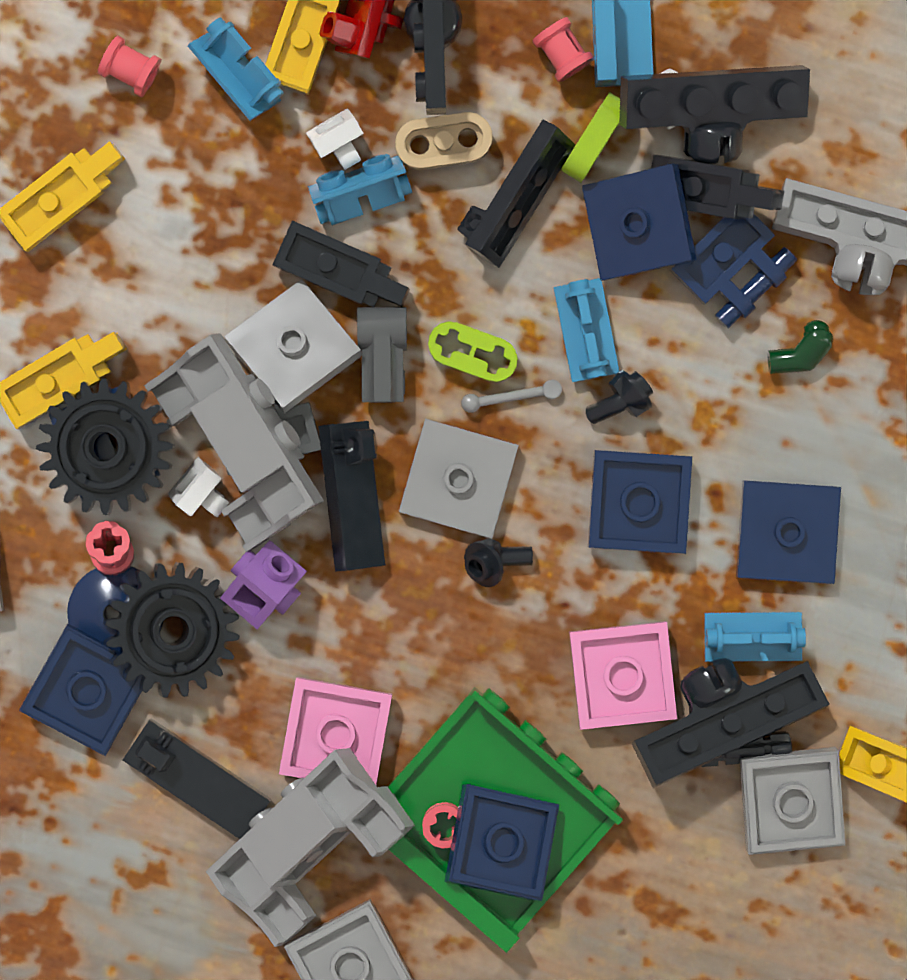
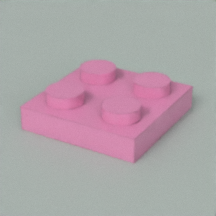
[569,621,677,730]
[279,677,392,784]

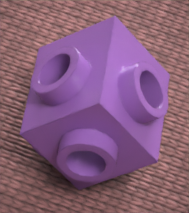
[220,540,307,630]

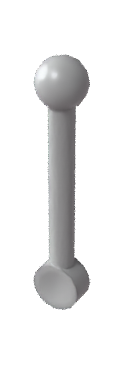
[461,380,562,413]

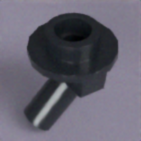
[585,370,653,424]
[464,538,533,588]

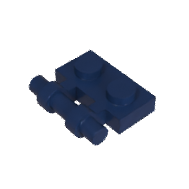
[670,214,797,329]

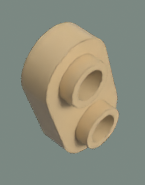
[395,112,492,170]

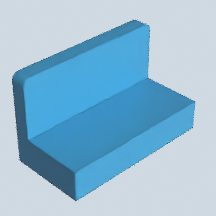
[591,0,653,87]

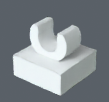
[306,108,364,170]
[168,457,229,517]

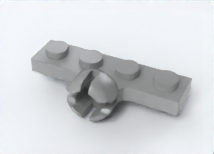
[772,178,907,295]

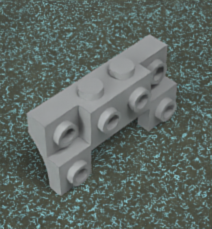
[144,333,324,552]
[206,748,415,947]

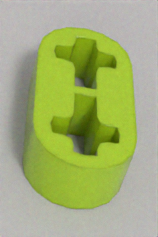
[561,92,620,183]
[428,321,518,383]

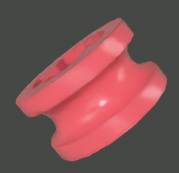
[422,802,458,849]

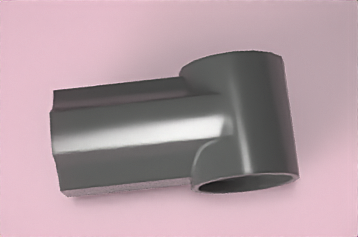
[357,307,407,403]

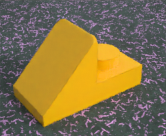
[839,726,907,803]

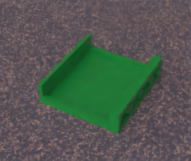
[388,687,623,953]

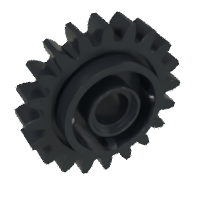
[36,378,175,515]
[103,562,240,698]

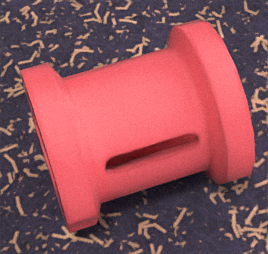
[533,17,595,82]
[98,35,162,97]
[86,521,134,575]

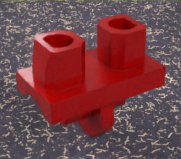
[319,0,404,59]

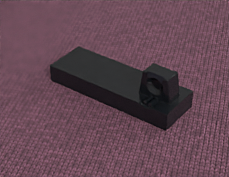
[457,119,576,268]
[318,421,385,572]
[122,718,271,839]

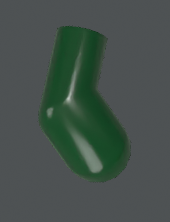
[767,320,833,374]

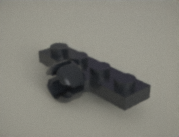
[404,0,462,115]
[619,65,810,164]
[632,658,830,788]

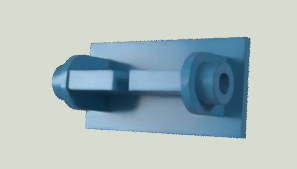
[187,17,284,121]
[308,154,413,226]
[553,278,619,383]
[704,612,806,662]

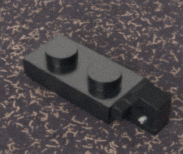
[651,154,785,219]
[272,221,410,307]

